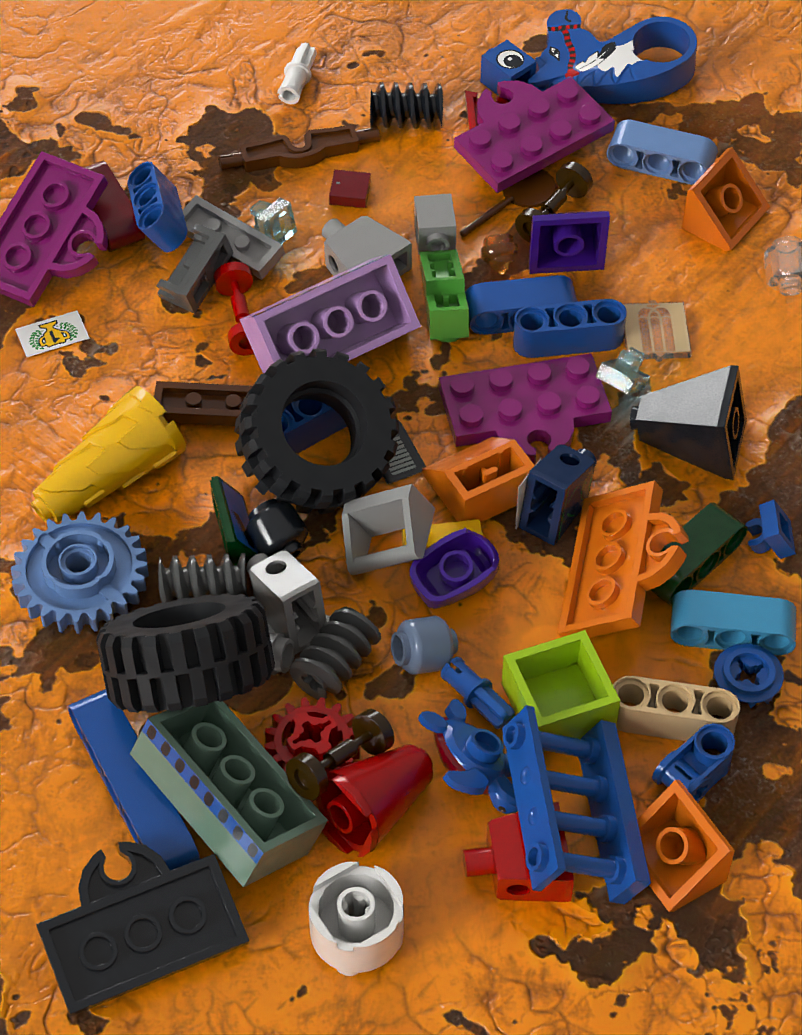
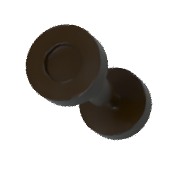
[515,161,593,243]
[286,709,394,800]

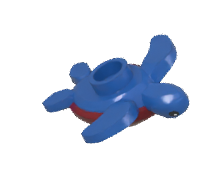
[418,699,518,814]

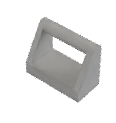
[342,484,435,575]

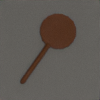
[460,169,556,237]

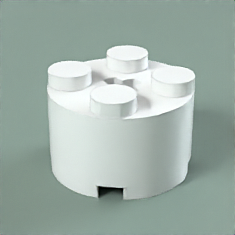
[308,862,404,976]

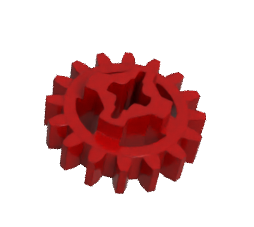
[264,697,360,772]

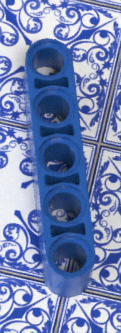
[67,689,200,871]

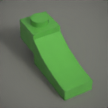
[419,249,469,342]

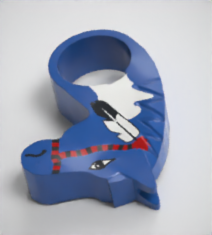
[528,9,697,104]

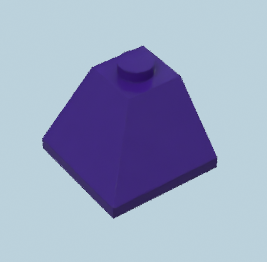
[528,211,610,274]

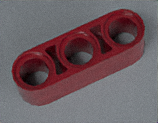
[84,160,145,252]

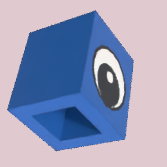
[480,40,537,97]

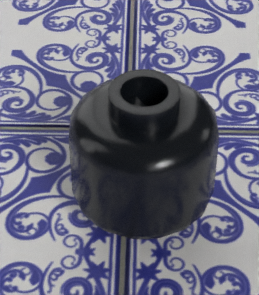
[246,499,308,558]

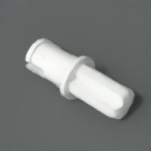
[277,42,317,104]

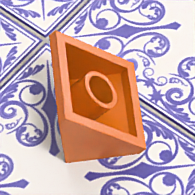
[682,147,770,251]
[637,780,735,912]

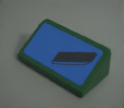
[210,476,259,565]

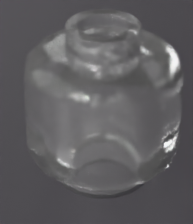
[764,236,802,296]

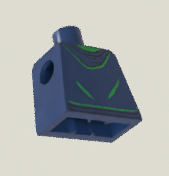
[519,444,597,546]

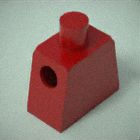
[463,802,574,902]

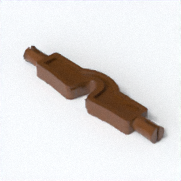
[218,124,380,172]

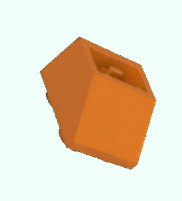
[422,437,535,523]

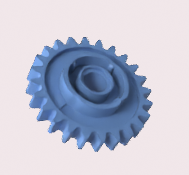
[11,511,149,634]

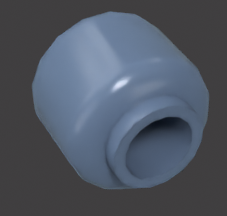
[391,616,458,675]

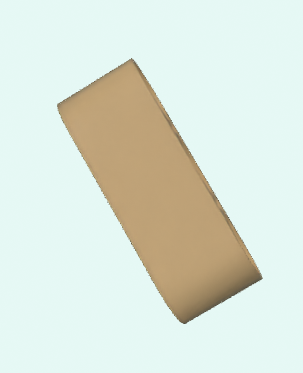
[613,676,740,741]

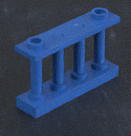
[502,705,651,904]

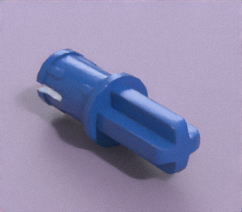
[441,657,515,729]

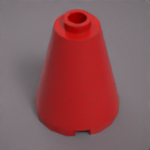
[311,744,433,857]

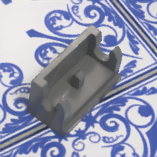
[156,224,234,314]

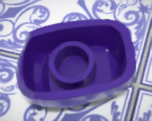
[409,528,499,609]

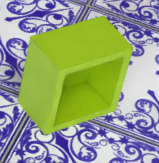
[501,630,621,752]

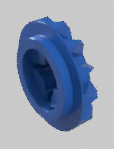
[713,644,784,708]

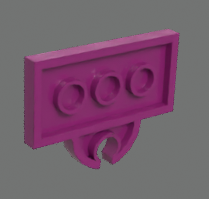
[454,77,615,193]
[0,151,108,307]
[439,353,612,465]

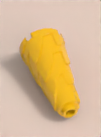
[31,386,186,522]

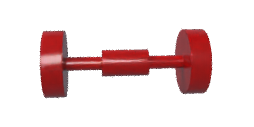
[214,261,254,356]

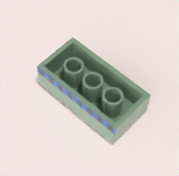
[130,701,328,887]

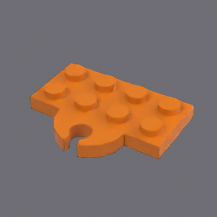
[558,480,689,638]

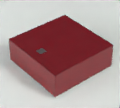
[329,169,371,208]

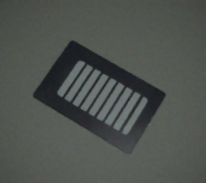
[383,421,426,484]

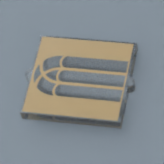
[623,300,692,362]

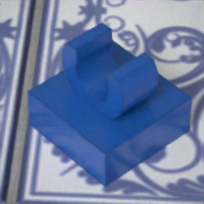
[746,500,796,559]

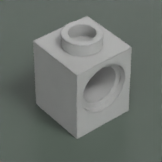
[414,194,456,255]

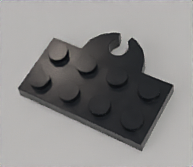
[36,842,249,1017]

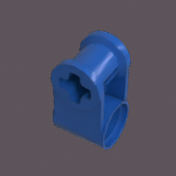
[652,723,735,803]

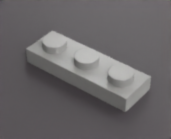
[183,195,285,280]

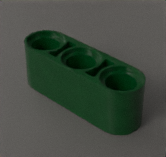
[651,502,748,605]

